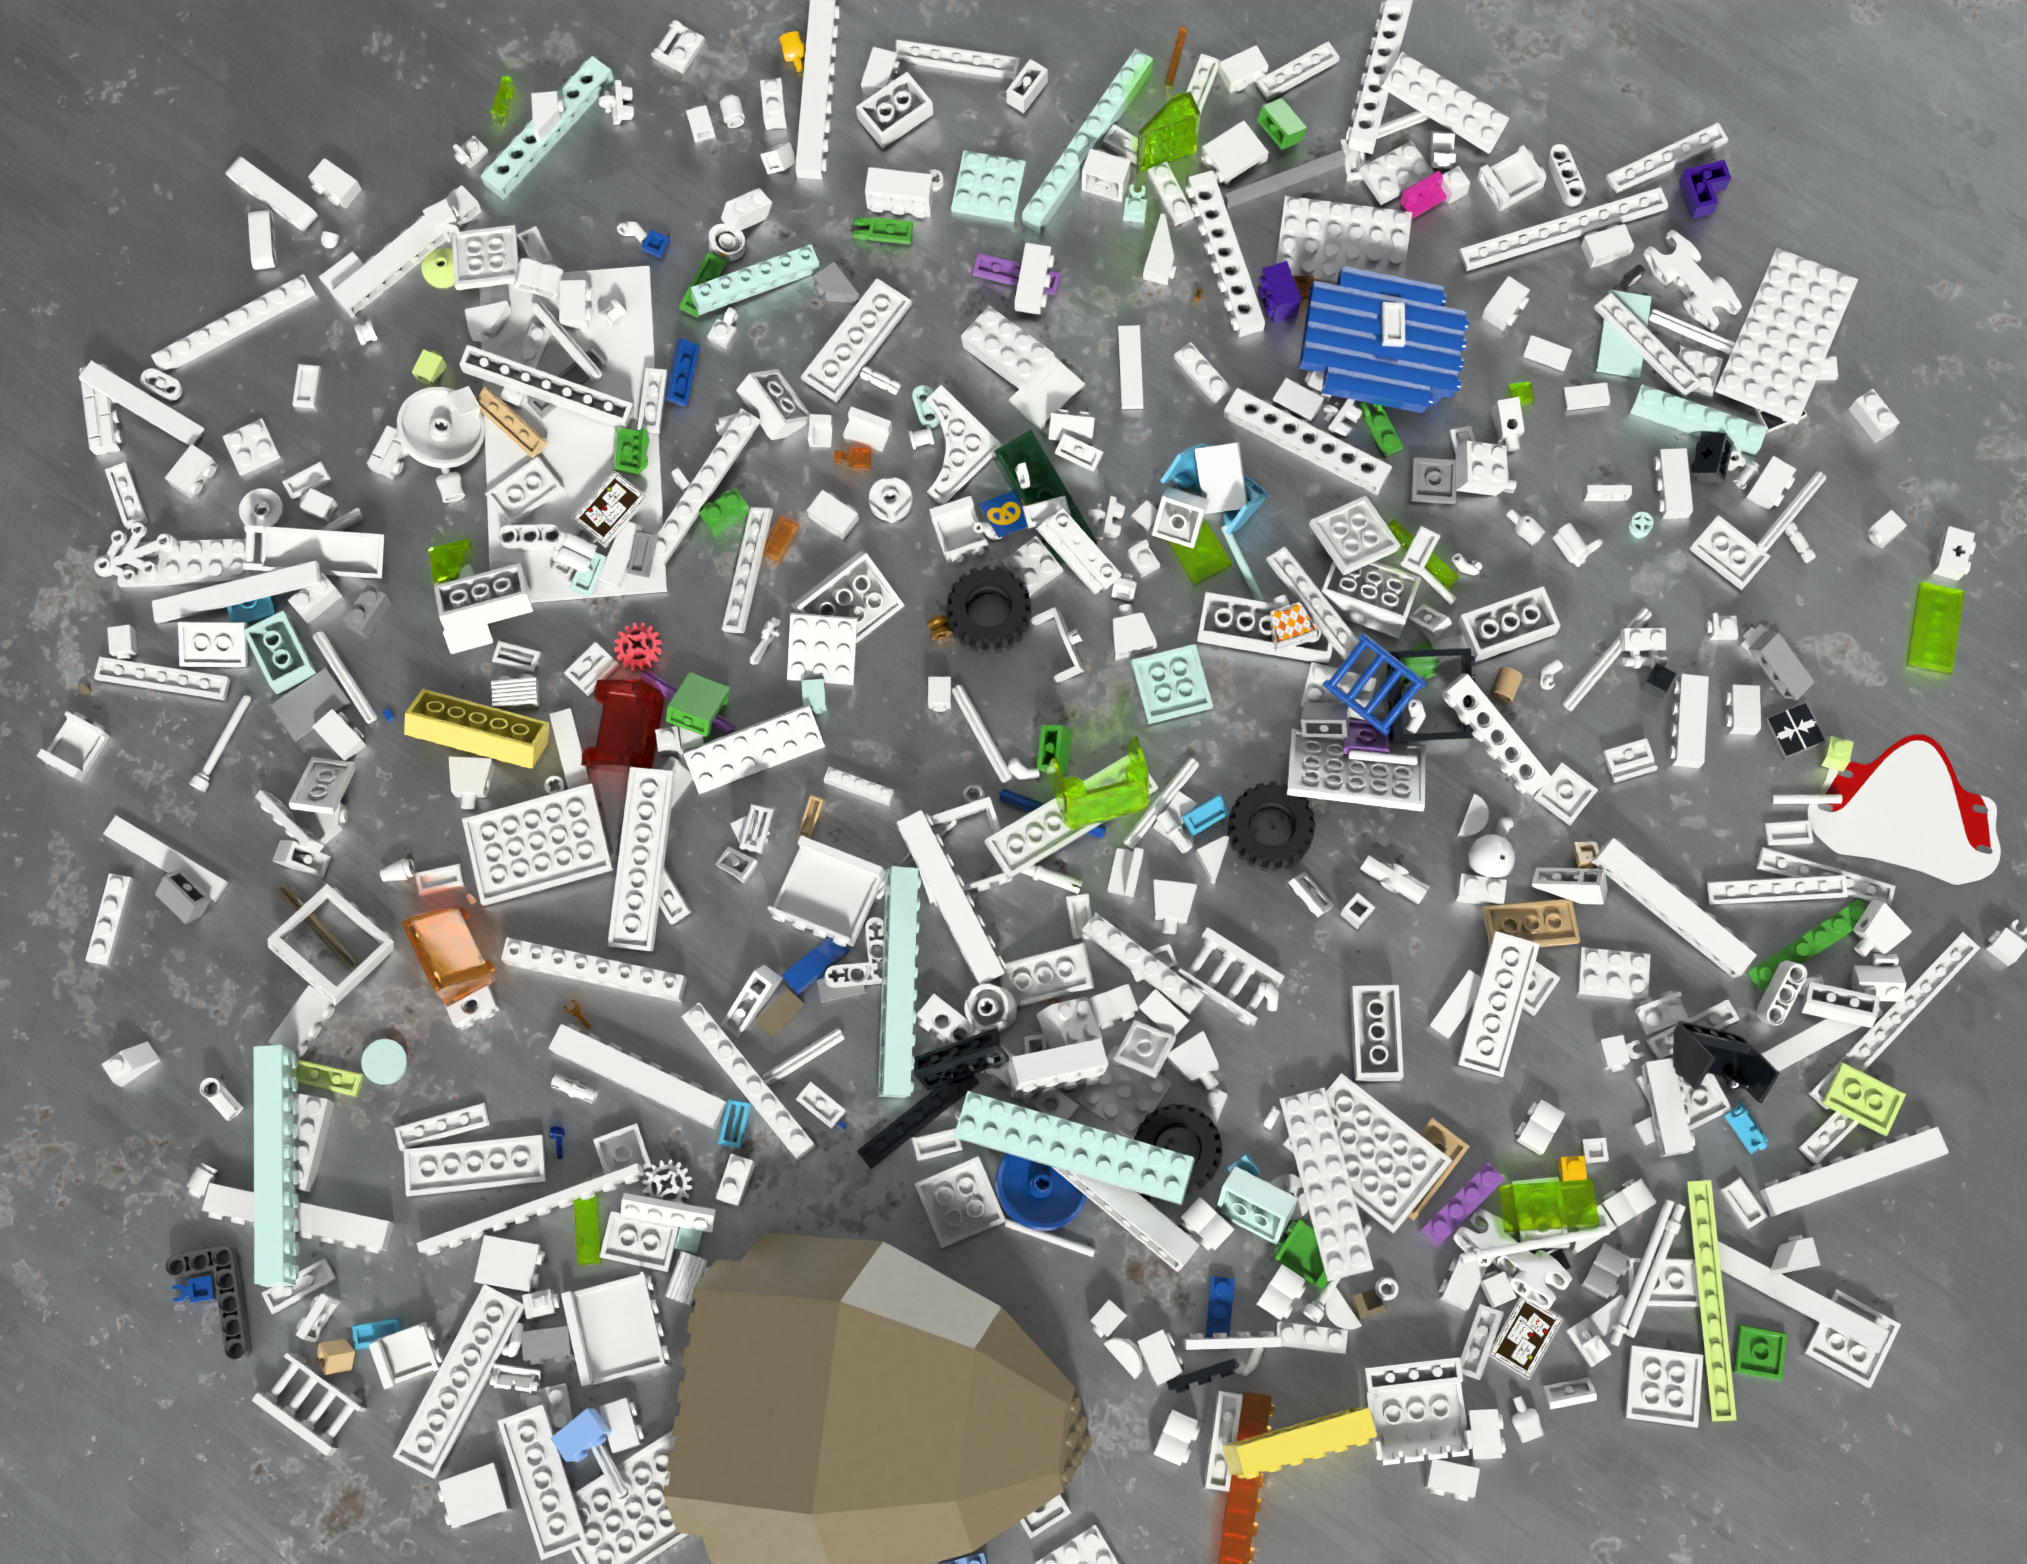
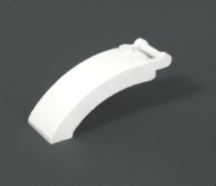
[242,525,384,579]

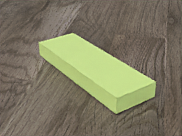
[294,1059,364,1097]

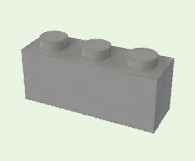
[1748,631,1815,700]

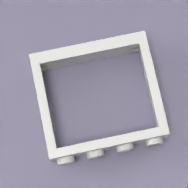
[914,797,1012,906]
[267,884,394,1006]

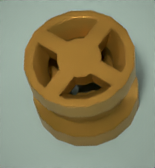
[926,615,952,640]

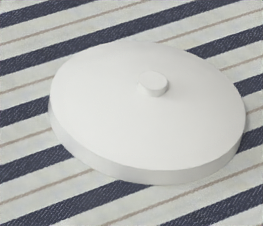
[396,387,485,468]

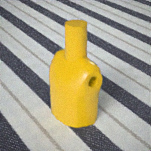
[779,31,806,72]

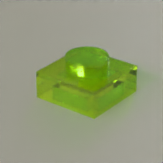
[1508,382,1535,406]

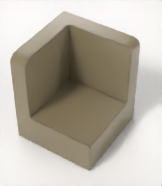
[1350,1289,1387,1320]

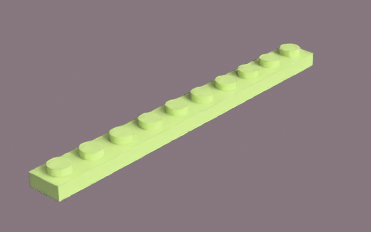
[1687,1180,1737,1421]

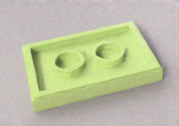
[1821,1062,1906,1136]

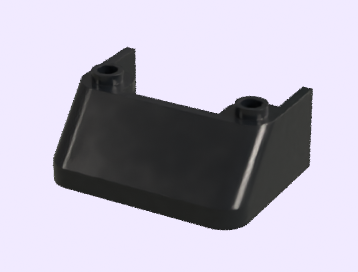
[1673,1021,1780,1103]

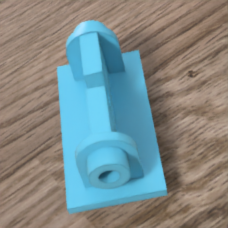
[1724,1102,1768,1154]

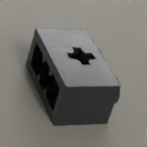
[1691,433,1734,482]

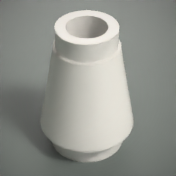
[380,858,416,882]

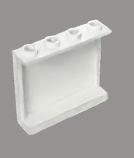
[767,836,886,947]
[561,1272,670,1387]

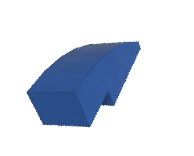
[782,938,850,995]

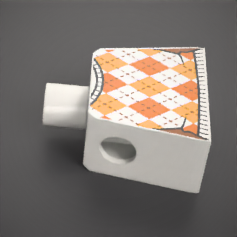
[1269,595,1318,652]

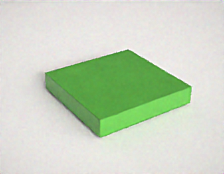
[1733,1325,1788,1381]

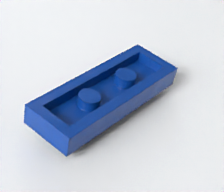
[665,338,700,407]
[1205,1276,1235,1350]

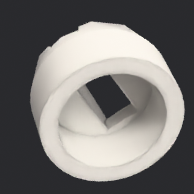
[321,231,339,248]

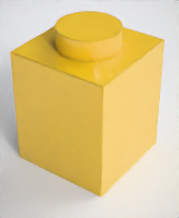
[1556,1156,1587,1184]

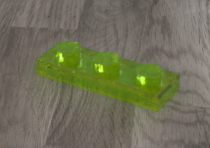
[573,1193,602,1266]

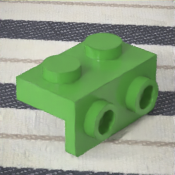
[613,427,650,475]

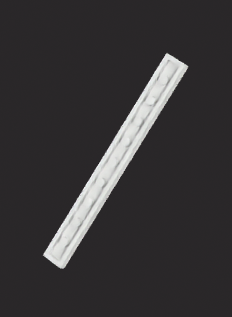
[1459,187,1669,271]
[1809,932,1980,1110]
[417,1164,644,1256]

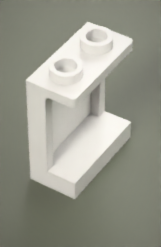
[1201,121,1269,188]
[1477,145,1546,211]
[929,496,988,564]
[37,711,110,782]
[474,1235,545,1293]
[369,1322,443,1389]
[437,1463,511,1528]

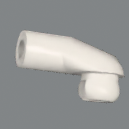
[617,222,648,244]
[1539,659,1563,690]
[1406,699,1426,734]
[1008,758,1040,780]
[1494,817,1514,842]

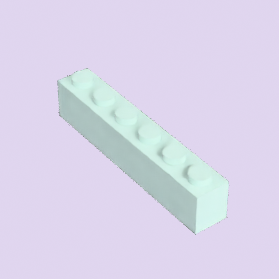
[1630,384,1767,456]

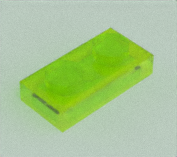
[490,76,516,124]

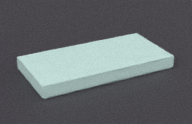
[1596,290,1651,378]

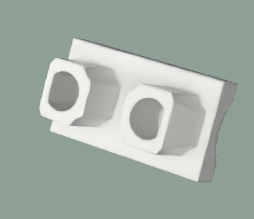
[599,80,634,125]
[1323,399,1363,439]
[1087,496,1125,540]
[1566,1318,1611,1367]

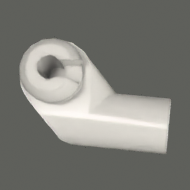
[973,521,1002,540]
[1452,553,1482,576]
[1258,983,1279,1011]
[502,1323,526,1358]
[1235,1348,1264,1377]

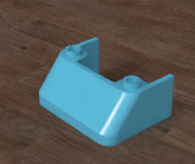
[1161,443,1268,535]

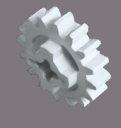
[642,1160,693,1204]

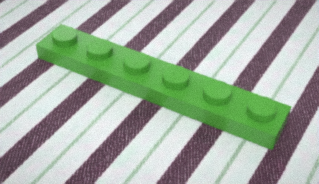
[1747,899,1866,992]

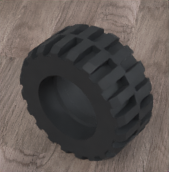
[947,565,1031,655]
[1227,782,1315,872]
[1134,1103,1222,1194]

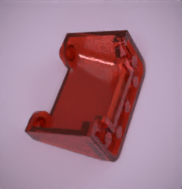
[581,679,664,774]

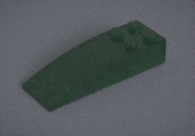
[991,430,1098,565]

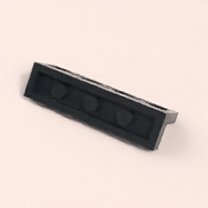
[914,1028,1009,1090]

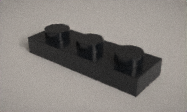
[1166,1358,1239,1393]

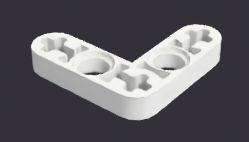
[824,917,884,988]

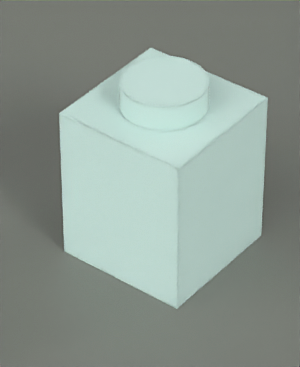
[801,679,827,715]

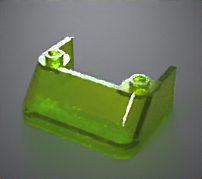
[1046,736,1150,829]

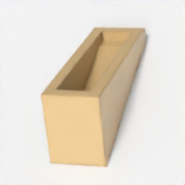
[797,795,826,839]

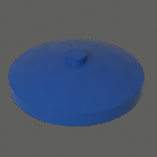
[995,1153,1087,1231]

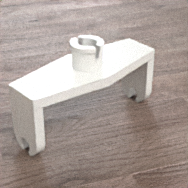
[1030,607,1084,682]

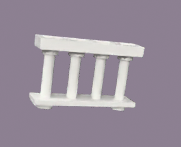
[1036,508,1122,594]
[1177,927,1285,1025]
[251,1352,367,1456]

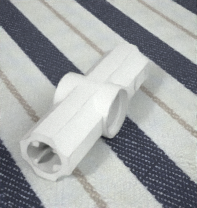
[1360,852,1429,904]

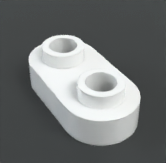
[140,368,183,401]

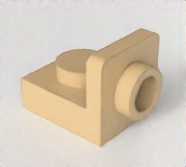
[1573,842,1599,869]

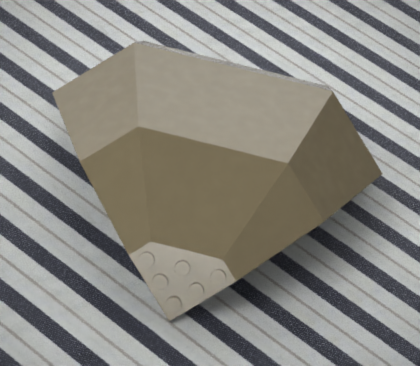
[663,1232,1092,1564]

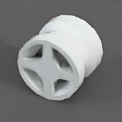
[354,320,378,346]

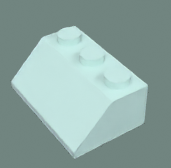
[1215,1166,1298,1245]

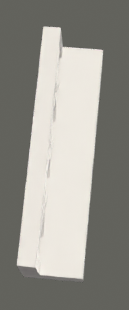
[1203,1391,1243,1492]

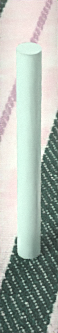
[1221,525,1265,602]

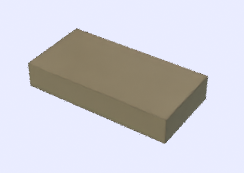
[757,988,805,1038]

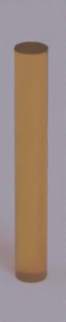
[1165,27,1188,87]

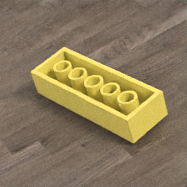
[404,689,549,769]
[1222,1407,1377,1479]

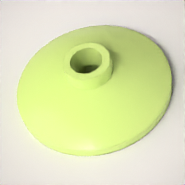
[422,247,455,288]

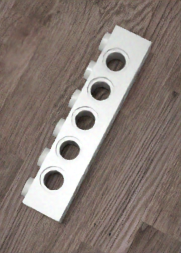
[1442,674,1552,795]

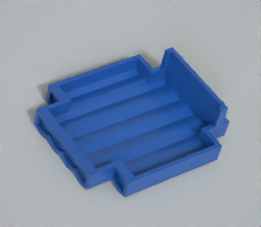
[1299,266,1469,413]

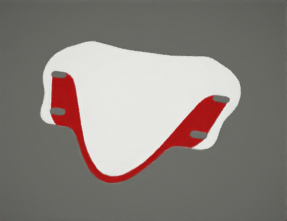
[1808,734,2001,885]

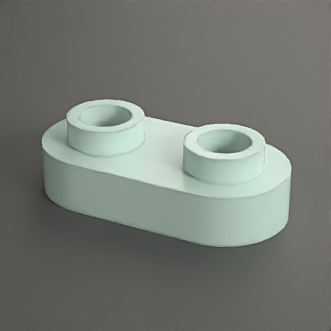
[912,385,939,428]

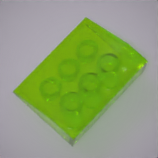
[1136,91,1201,175]

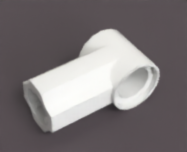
[200,1078,244,1121]

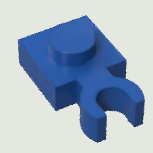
[172,1275,216,1303]

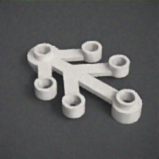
[94,523,177,584]

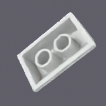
[736,369,810,440]

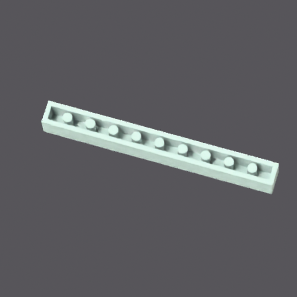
[1022,49,1153,234]
[878,866,921,1098]

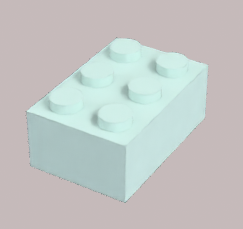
[243,611,317,694]

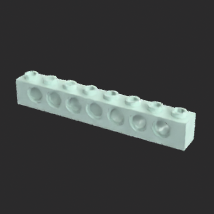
[481,56,614,200]

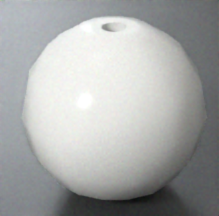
[1468,834,1515,879]

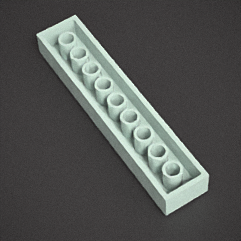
[254,1045,299,1287]
[954,1091,1195,1205]

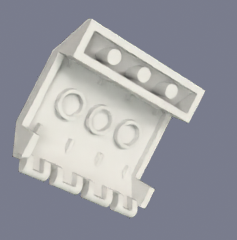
[1365,1357,1473,1465]

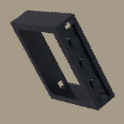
[1387,648,1475,742]

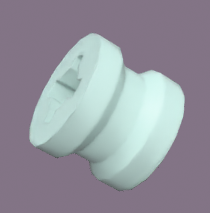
[1628,512,1654,538]

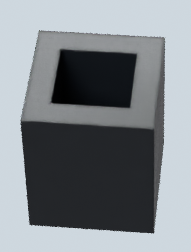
[1641,663,1677,699]

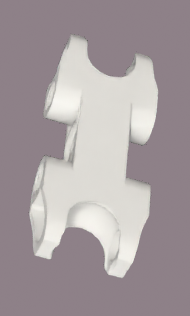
[1643,230,1742,332]
[1454,1208,1572,1309]

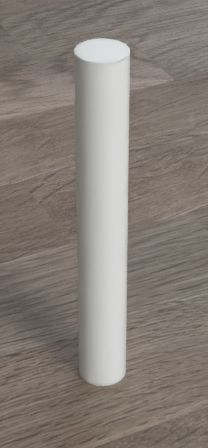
[1420,567,1457,605]
[1348,750,1417,765]
[1772,794,1842,804]

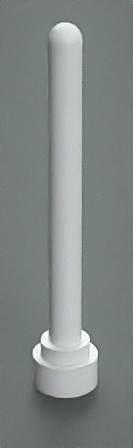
[189,694,251,792]
[1303,1223,1371,1323]

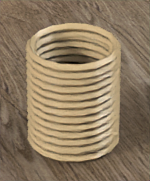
[1490,667,1523,703]

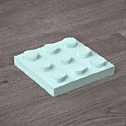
[951,150,1026,222]
[1131,644,1213,724]

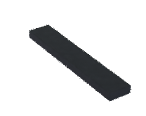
[857,1074,980,1170]

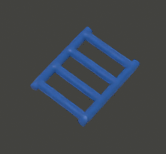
[1322,633,1427,735]

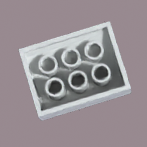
[792,551,905,643]
[1321,561,1421,638]

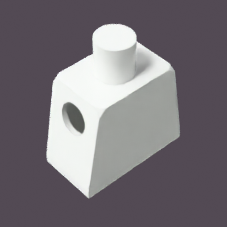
[1490,397,1524,451]
[1112,604,1157,660]
[449,757,496,810]
[1153,879,1197,934]
[1854,900,1912,957]
[1167,1031,1219,1091]

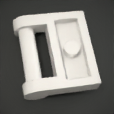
[651,20,705,74]

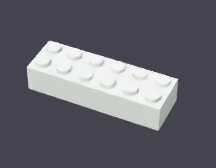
[1197,592,1333,664]

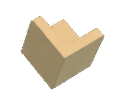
[316,1339,355,1376]

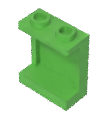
[666,672,730,737]
[1273,1219,1328,1291]

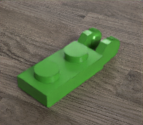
[852,217,914,245]
[1358,401,1403,457]

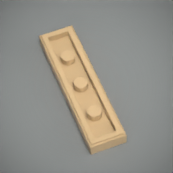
[476,387,549,458]

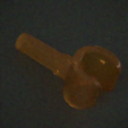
[564,999,591,1029]

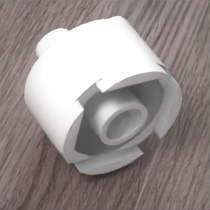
[964,984,1017,1031]

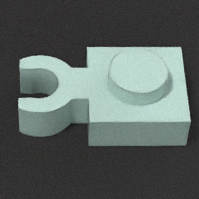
[1123,184,1147,223]

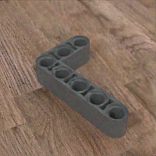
[165,1245,252,1361]

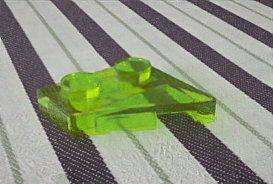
[428,538,472,586]

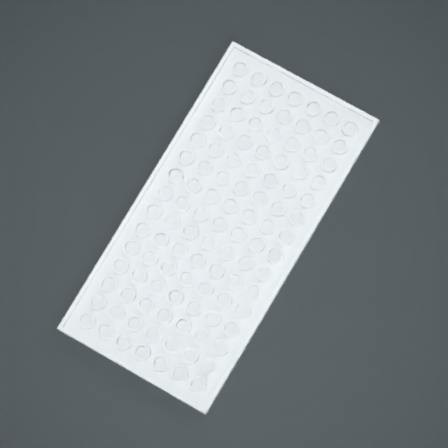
[479,266,668,603]

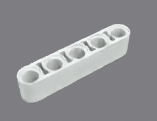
[225,156,318,232]

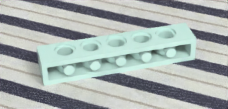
[691,244,819,315]

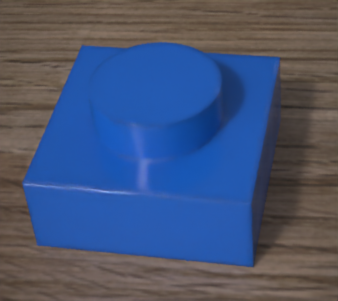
[641,230,671,259]

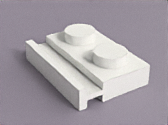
[564,642,619,696]
[1603,738,1658,783]

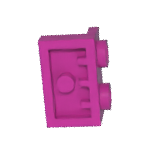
[1400,171,1447,219]

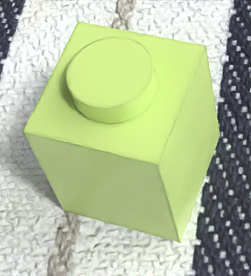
[412,349,447,387]
[1821,736,1854,772]

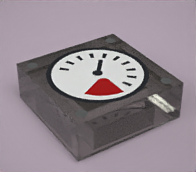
[1620,264,1645,291]

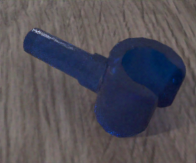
[549,1126,565,1159]

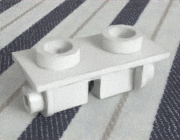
[490,1363,541,1393]

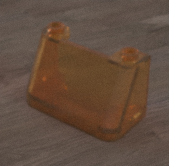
[401,905,496,1007]

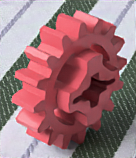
[614,623,663,671]

